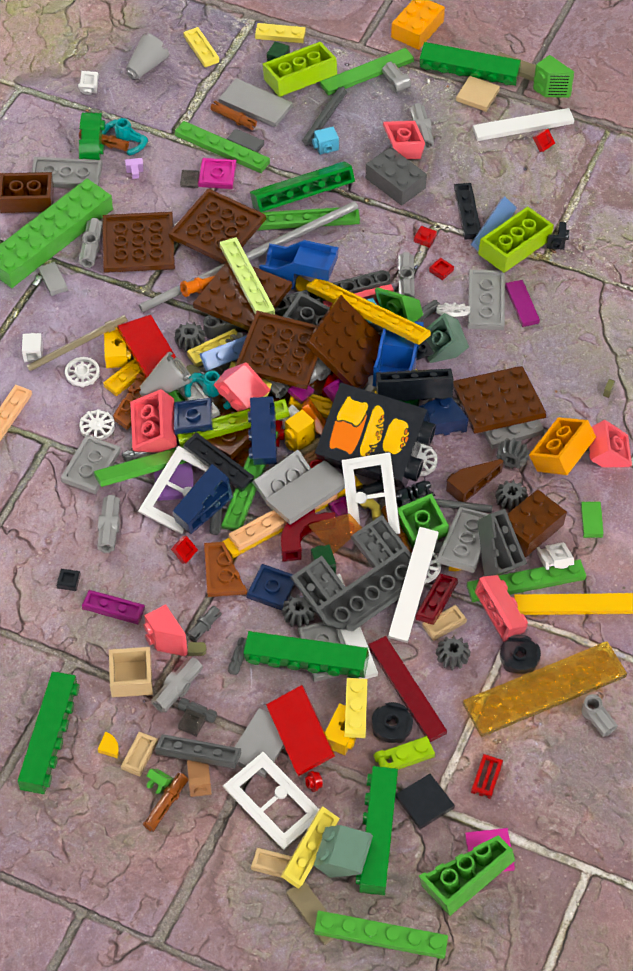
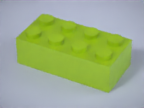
[262,41,337,97]
[478,206,554,273]

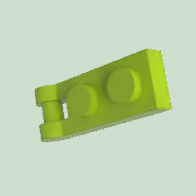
[373,736,435,770]

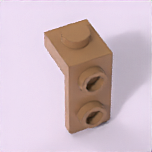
[187,760,212,797]

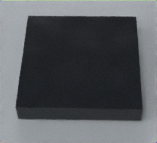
[396,773,455,829]

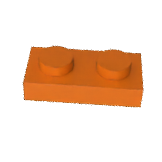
[302,398,326,435]

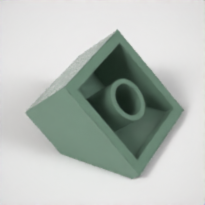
[426,313,469,363]
[314,825,373,878]

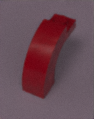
[281,509,336,562]

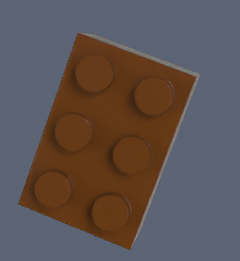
[0,172,54,213]
[507,489,567,557]

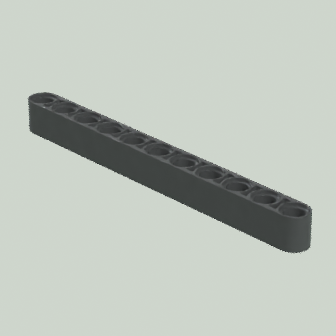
[203,270,391,339]

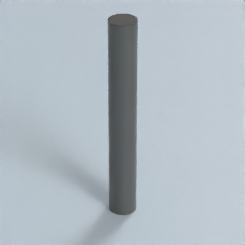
[435,499,493,513]

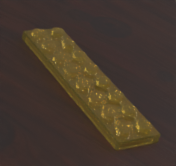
[463,641,627,737]

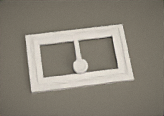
[138,446,209,534]
[342,453,400,541]
[223,752,319,850]

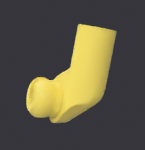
[360,498,382,521]

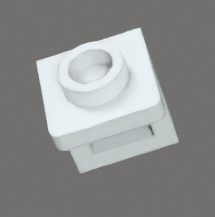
[78,71,99,95]

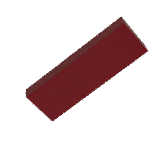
[415,573,458,625]

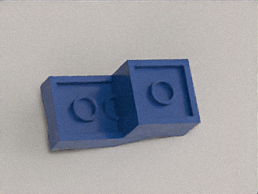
[259,240,339,289]
[372,321,424,387]

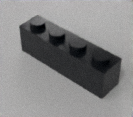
[376,368,454,401]

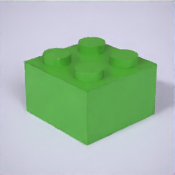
[397,493,449,549]

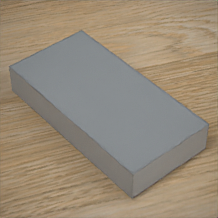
[38,262,68,296]

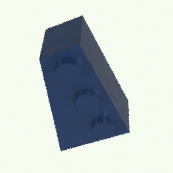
[248,397,277,465]
[419,398,468,436]
[172,464,233,534]

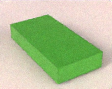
[581,502,604,538]

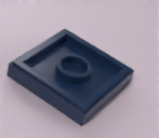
[174,398,213,435]
[246,564,296,611]

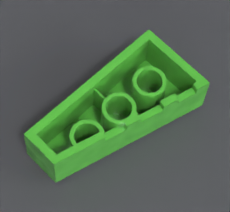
[419,835,515,916]

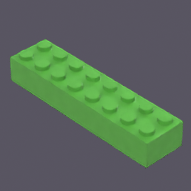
[0,178,113,288]

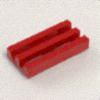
[471,754,503,799]

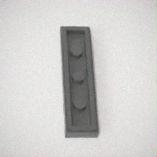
[155,734,241,769]

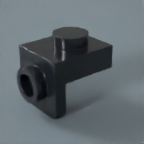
[547,222,569,250]

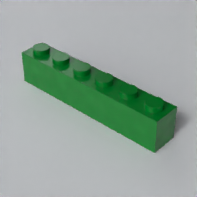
[420,42,521,86]
[250,161,355,212]
[244,631,369,679]
[18,671,80,794]
[356,766,398,895]

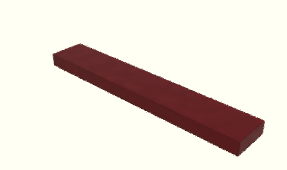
[368,636,447,742]

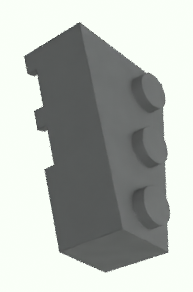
[477,509,527,576]

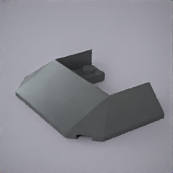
[290,515,412,631]

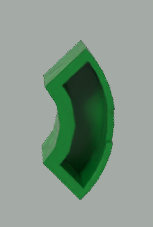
[79,112,105,160]

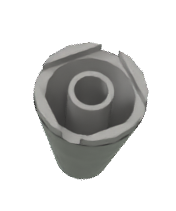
[126,33,169,79]
[139,352,192,397]

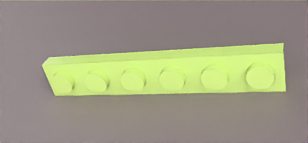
[220,237,275,315]

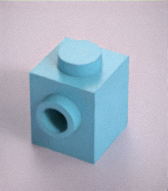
[312,126,339,155]

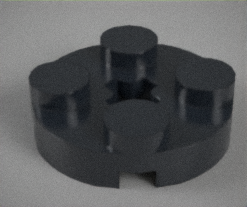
[500,635,541,674]
[371,702,413,743]

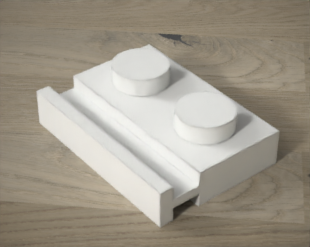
[537,542,574,570]

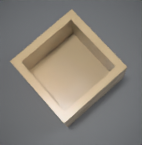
[109,647,153,697]

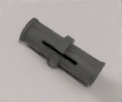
[186,606,222,642]

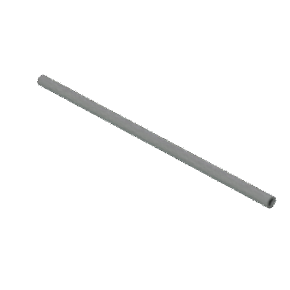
[139,201,358,312]

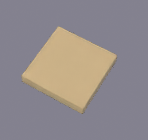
[456,76,500,112]

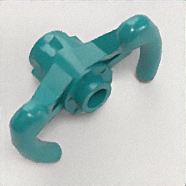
[102,118,148,156]
[184,371,231,409]

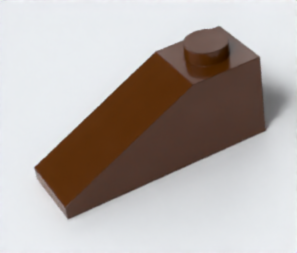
[446,459,503,502]

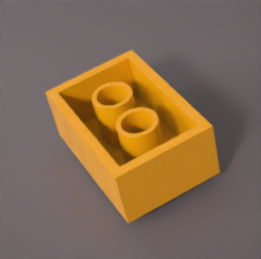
[391,0,445,50]
[529,417,596,475]

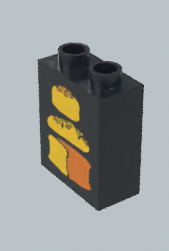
[315,382,436,488]

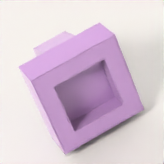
[125,158,143,179]

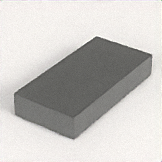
[227,128,264,153]

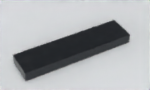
[454,183,481,240]
[183,432,254,492]

